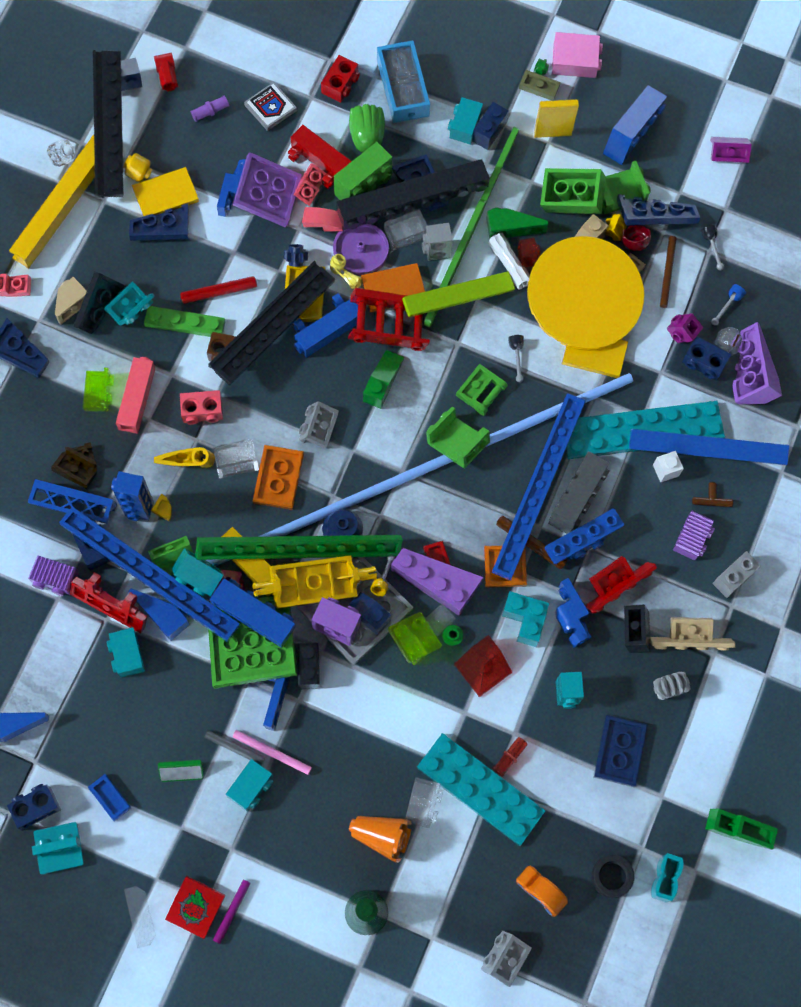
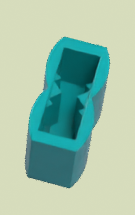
[651,853,684,903]

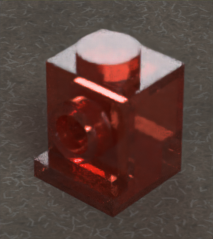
[517,238,540,267]

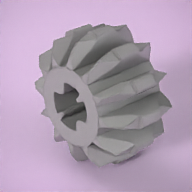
[653,672,691,700]

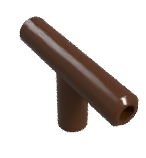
[692,482,733,507]

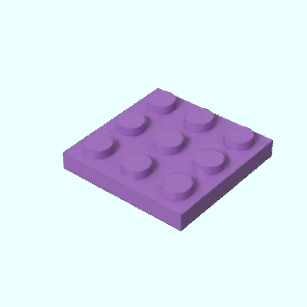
[233,152,302,227]

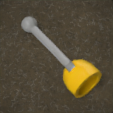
[370,556,396,596]

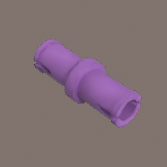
[190,95,229,122]

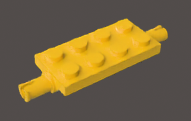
[253,555,377,609]

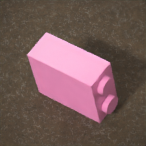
[552,32,603,78]

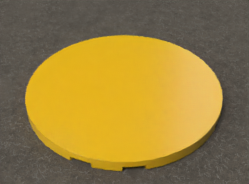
[527,236,644,350]

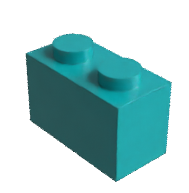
[447,97,483,145]
[107,627,145,678]
[555,672,584,709]
[226,759,274,812]

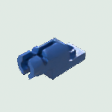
[217,159,246,217]
[555,578,591,648]

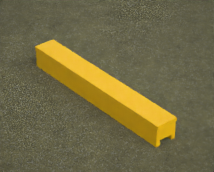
[9,134,95,269]

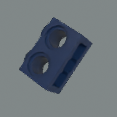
[682,336,731,380]
[7,784,61,831]

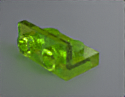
[83,367,114,411]

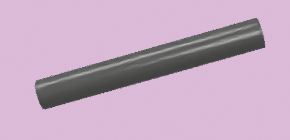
[205,730,265,766]

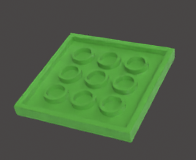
[208,596,297,689]

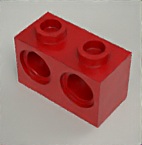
[321,55,360,103]

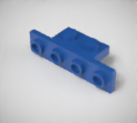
[545,509,624,564]

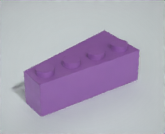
[391,548,483,616]

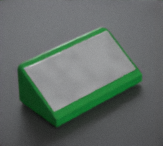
[158,760,203,782]

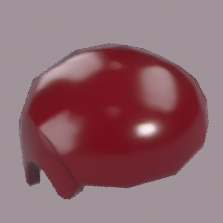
[622,225,651,251]

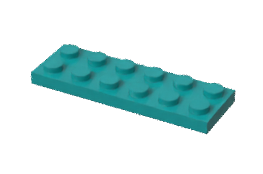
[417,733,545,846]

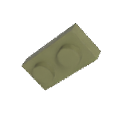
[519,70,561,101]

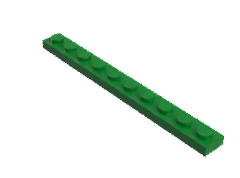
[195,535,403,560]

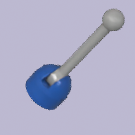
[711,284,746,326]

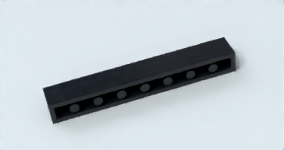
[336,159,490,230]

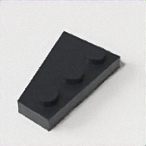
[73,271,126,334]

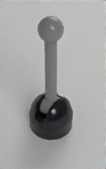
[701,225,724,270]
[508,335,524,382]

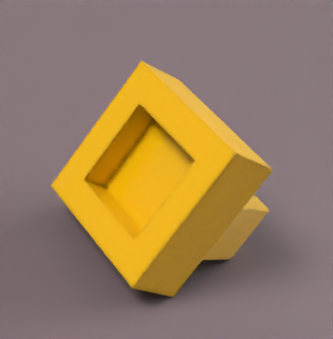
[605,214,627,241]

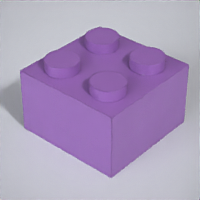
[311,597,361,646]

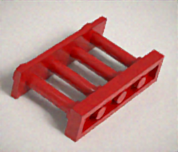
[348,288,430,351]

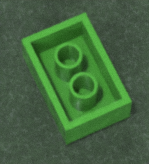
[334,142,392,200]
[540,168,606,214]

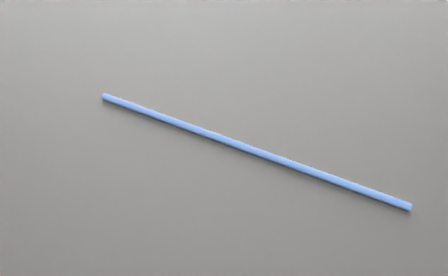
[206,373,633,566]

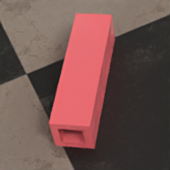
[116,357,156,434]

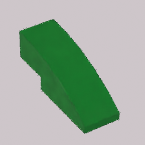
[705,808,778,850]

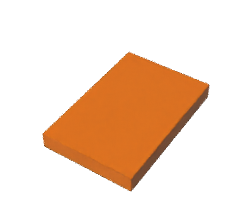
[361,263,425,312]
[253,445,304,510]

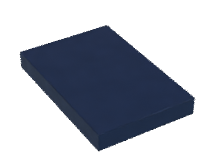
[593,715,648,787]

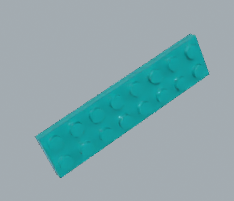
[566,401,725,460]

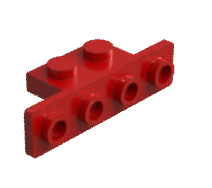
[585,556,657,613]

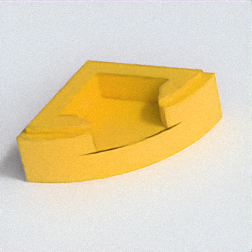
[151,494,172,522]

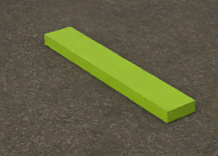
[402,271,515,317]

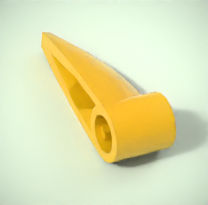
[154,447,215,468]

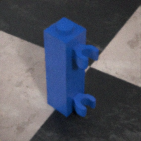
[293,293,358,358]

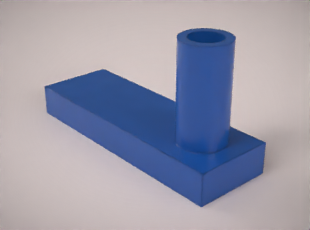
[263,677,290,731]

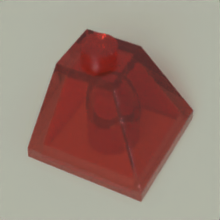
[454,635,512,698]

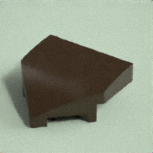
[51,442,97,489]

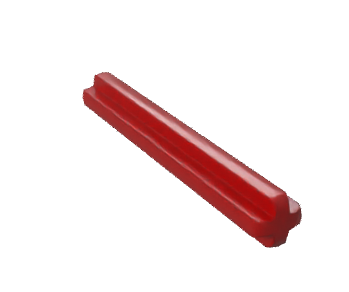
[180,276,257,304]

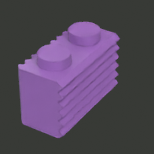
[673,511,715,560]
[28,555,79,596]

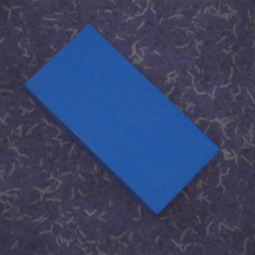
[88,774,131,822]

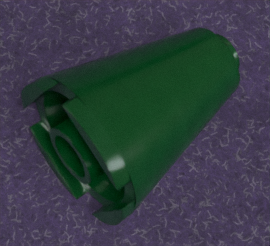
[345,890,388,935]

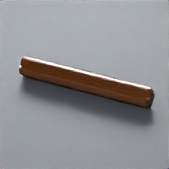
[496,516,567,569]

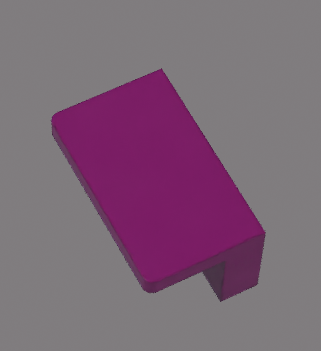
[710,137,752,163]

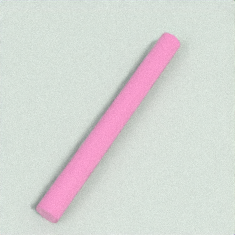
[233,730,312,775]

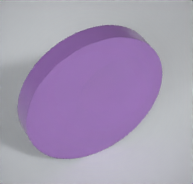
[333,223,389,276]

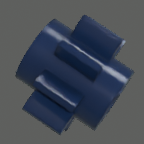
[284,244,308,267]

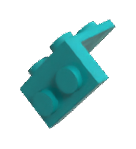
[103,281,155,326]

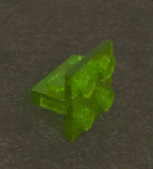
[388,612,442,666]

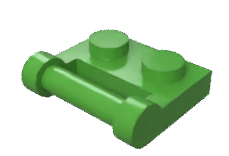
[456,364,508,416]

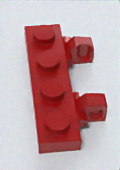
[70,572,147,634]

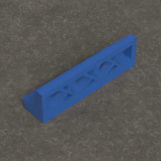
[28,479,117,524]

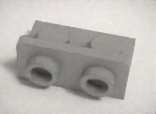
[299,401,339,448]
[481,931,532,987]

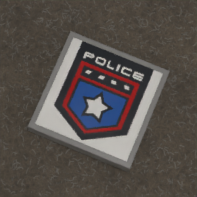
[244,82,297,131]

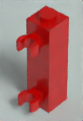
[288,125,352,189]

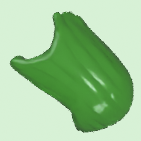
[349,104,385,153]

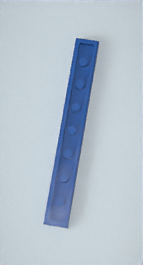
[629,429,789,465]

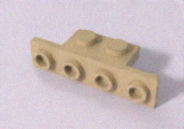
[650,617,735,650]

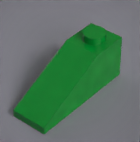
[486,207,548,239]
[363,350,404,409]

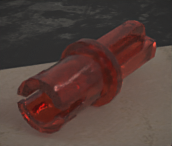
[493,737,528,777]

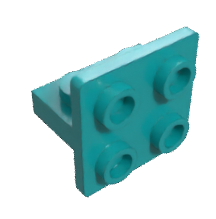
[32,822,84,874]

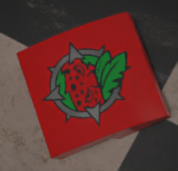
[165,876,226,939]

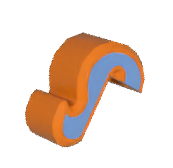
[516,866,568,917]

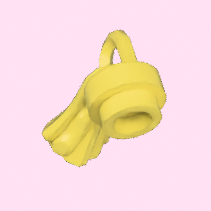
[330,254,362,289]

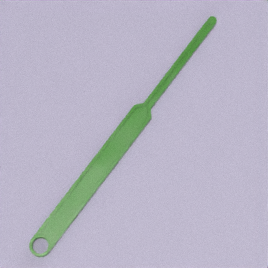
[424,127,519,328]

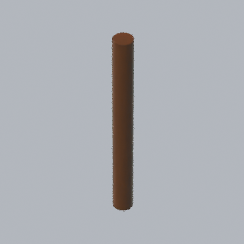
[660,236,677,308]

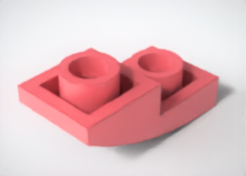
[293,163,327,206]
[302,207,343,232]
[0,274,31,297]

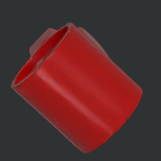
[154,53,178,91]

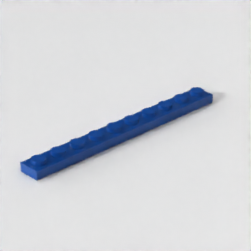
[492,393,586,580]
[59,507,240,642]

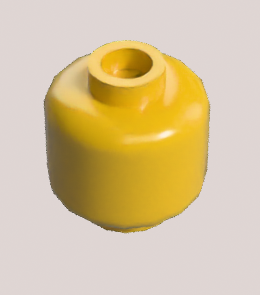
[123,153,153,182]

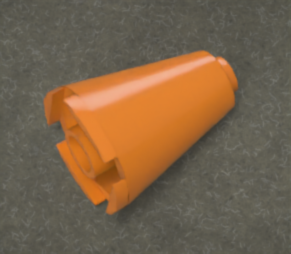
[349,816,411,863]

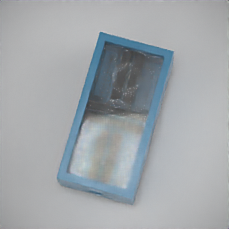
[377,40,430,123]

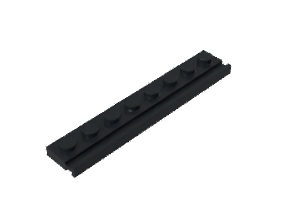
[93,50,124,197]
[208,261,335,385]

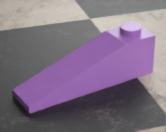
[733,322,782,404]

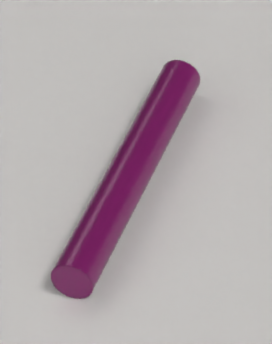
[213,879,251,944]

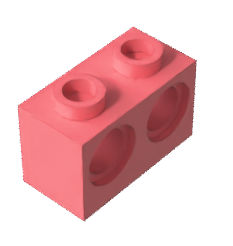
[180,390,223,425]

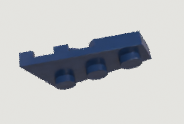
[392,154,449,211]
[129,203,189,241]

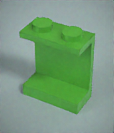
[602,161,651,214]
[426,407,490,469]

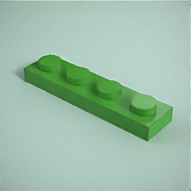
[144,306,225,337]

